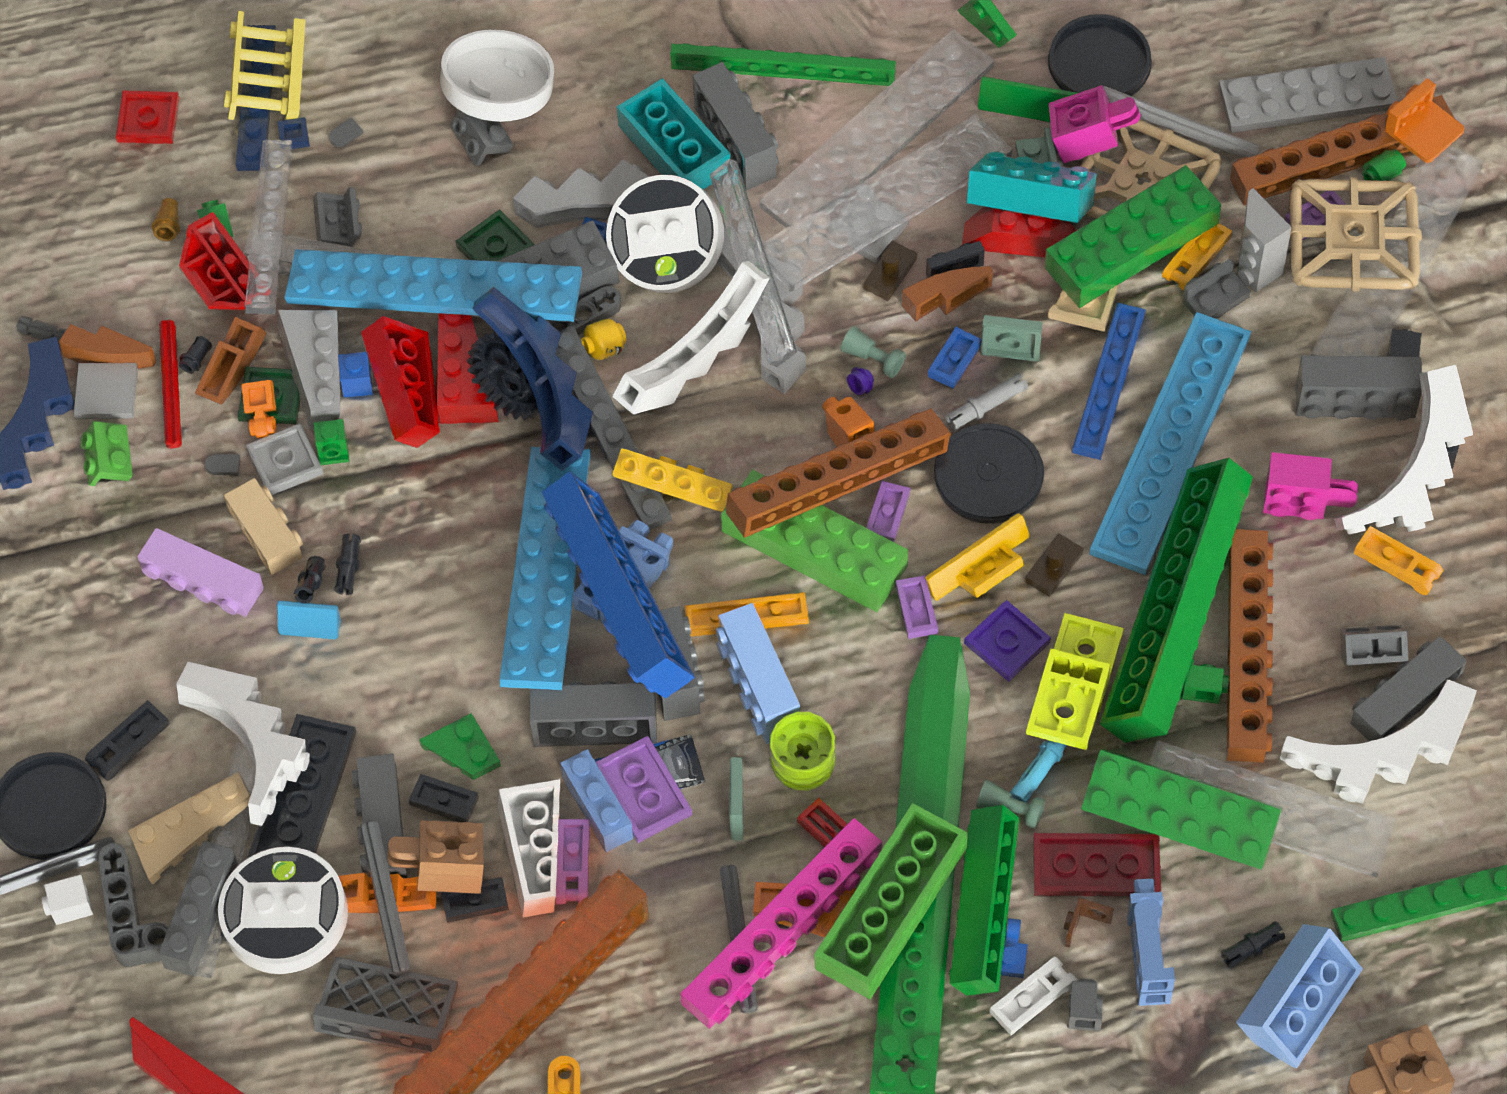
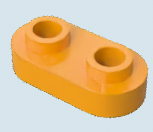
[547,1056,581,1094]

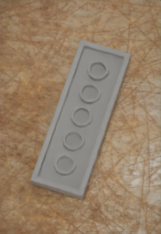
[1219,57,1398,133]

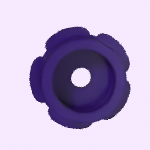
[847,367,874,395]

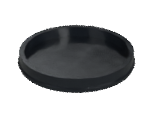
[1048,14,1152,96]
[934,423,1044,524]
[0,752,107,860]

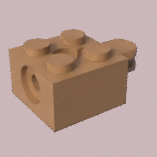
[387,820,484,894]
[1348,1024,1455,1094]

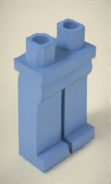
[573,520,673,623]
[1127,879,1175,1006]

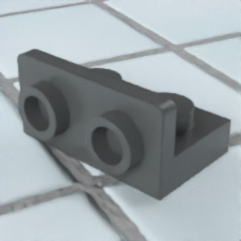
[1183,259,1251,319]

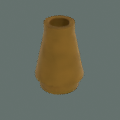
[151,198,180,241]

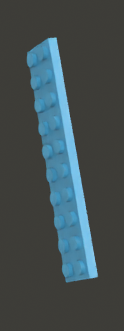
[285,249,582,322]
[1089,312,1251,575]
[499,447,591,690]

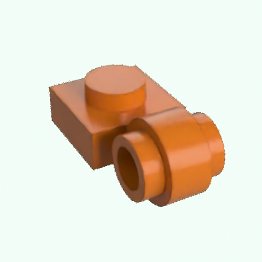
[241,380,277,439]

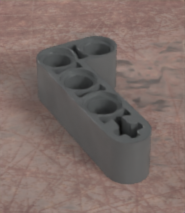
[98,843,168,967]

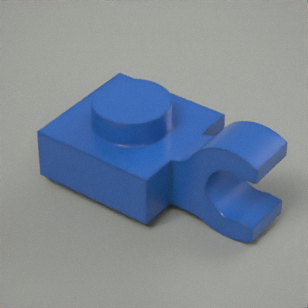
[1001,918,1028,978]

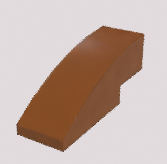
[902,266,993,322]
[195,317,267,405]
[59,324,156,368]

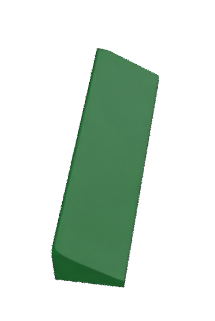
[978,77,1077,122]

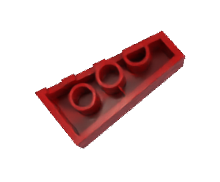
[437,313,499,424]

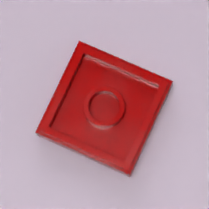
[115,90,180,144]

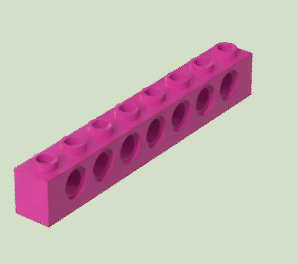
[680,818,882,1029]

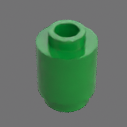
[1362,149,1406,181]

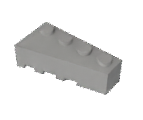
[277,310,341,429]

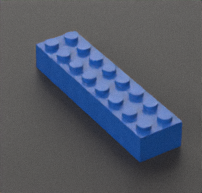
[541,471,695,699]

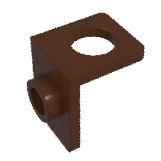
[1063,898,1114,948]

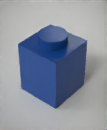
[338,352,373,398]

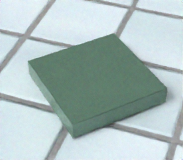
[981,315,1043,362]
[729,757,744,841]

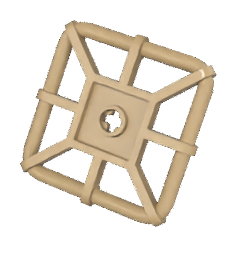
[1080,119,1222,219]
[1289,177,1422,292]

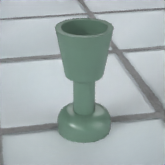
[841,326,906,378]
[976,779,1046,829]

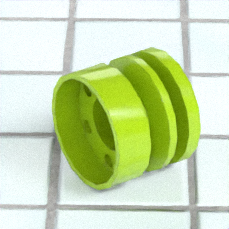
[770,712,835,791]

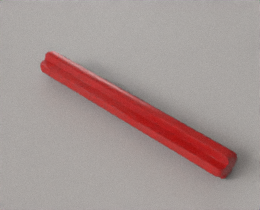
[159,319,182,449]

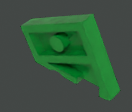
[957,0,1017,48]
[419,713,501,780]

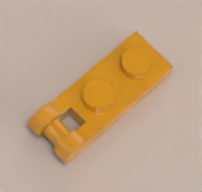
[1162,223,1232,290]
[1354,526,1443,595]

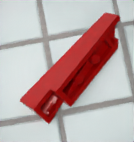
[129,1017,244,1094]

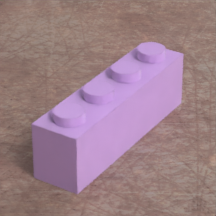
[137,528,264,617]

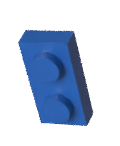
[928,327,982,389]

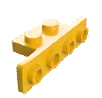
[612,449,733,512]
[925,513,1030,601]

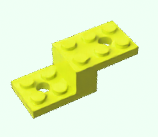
[1026,613,1124,750]

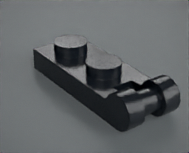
[85,700,170,781]

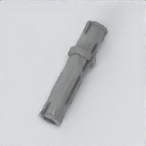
[945,373,1028,431]

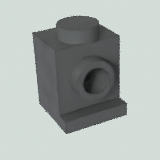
[1068,979,1103,1031]

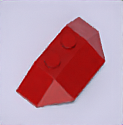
[962,206,1077,258]
[179,212,272,310]

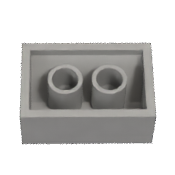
[1237,188,1292,292]

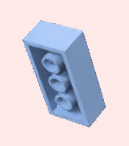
[715,603,800,744]

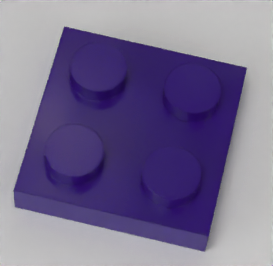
[964,600,1051,682]

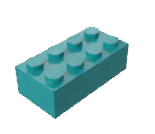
[617,78,731,190]
[967,152,1097,223]

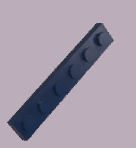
[236,25,276,171]

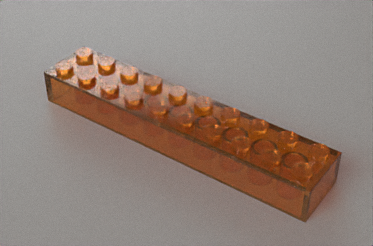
[392,870,649,1094]

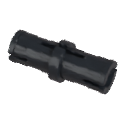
[334,533,362,595]
[294,556,326,604]
[1221,921,1285,969]

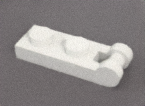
[990,957,1078,1035]

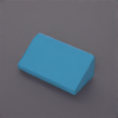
[277,601,341,639]

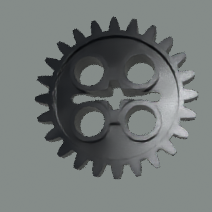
[466,332,539,421]

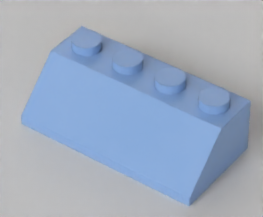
[1236,924,1363,1068]

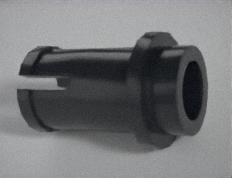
[179,336,212,374]

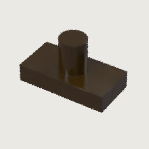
[863,241,917,301]
[1025,533,1084,597]

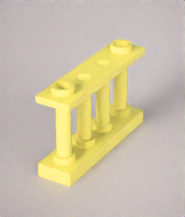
[224,11,305,120]

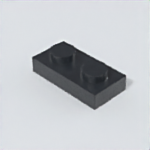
[926,241,985,278]
[409,774,479,823]
[441,877,509,923]

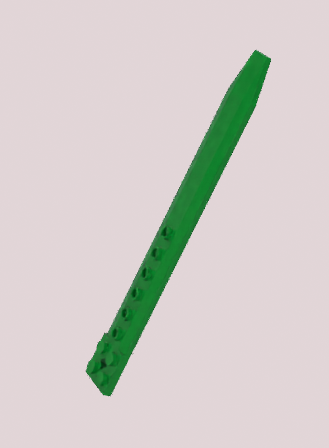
[870,635,970,1094]

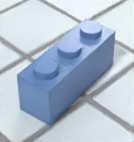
[560,749,633,852]

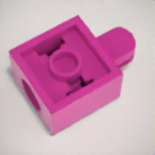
[1049,85,1141,163]
[1263,452,1358,520]

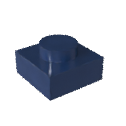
[277,117,310,151]

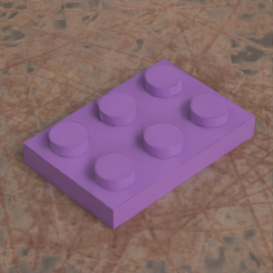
[596,736,693,843]

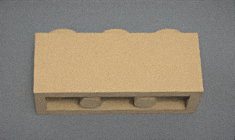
[224,478,303,575]

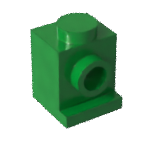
[314,419,349,465]
[1182,659,1229,704]

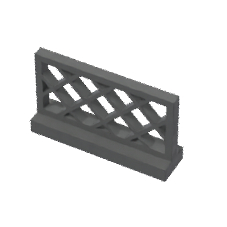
[313,957,458,1056]

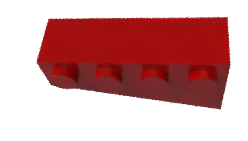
[361,316,440,448]

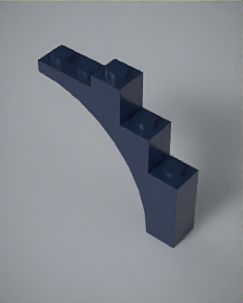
[472,286,593,471]
[0,336,75,490]

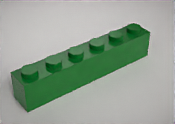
[949,805,1019,996]

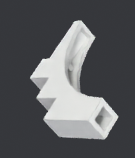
[612,261,770,414]
[1334,365,1473,534]
[177,662,310,826]
[1280,680,1477,804]

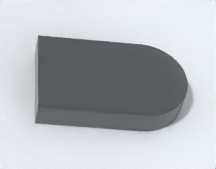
[329,117,364,147]
[205,454,240,475]

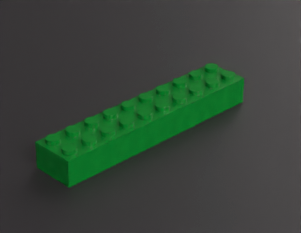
[1099,457,1253,743]

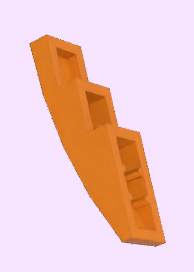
[338,873,437,913]

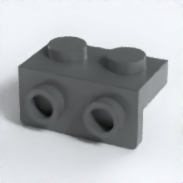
[450,109,514,165]
[313,187,362,250]

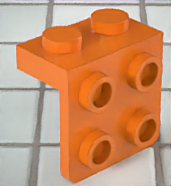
[1385,78,1464,163]

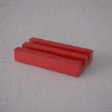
[797,798,847,861]

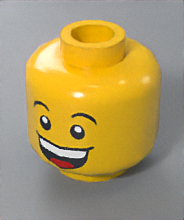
[581,319,627,360]

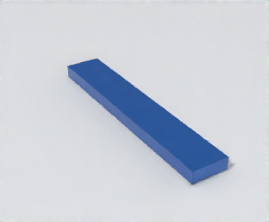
[1072,302,1146,460]

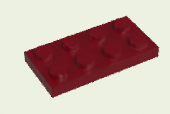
[1033,833,1161,897]

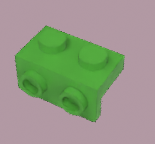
[81,421,133,486]

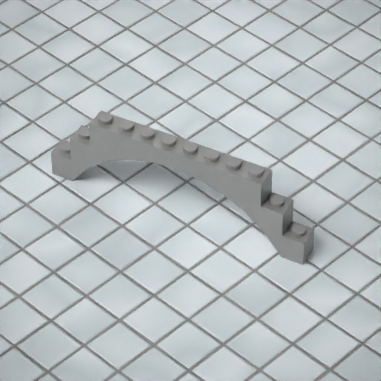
[513,159,806,394]

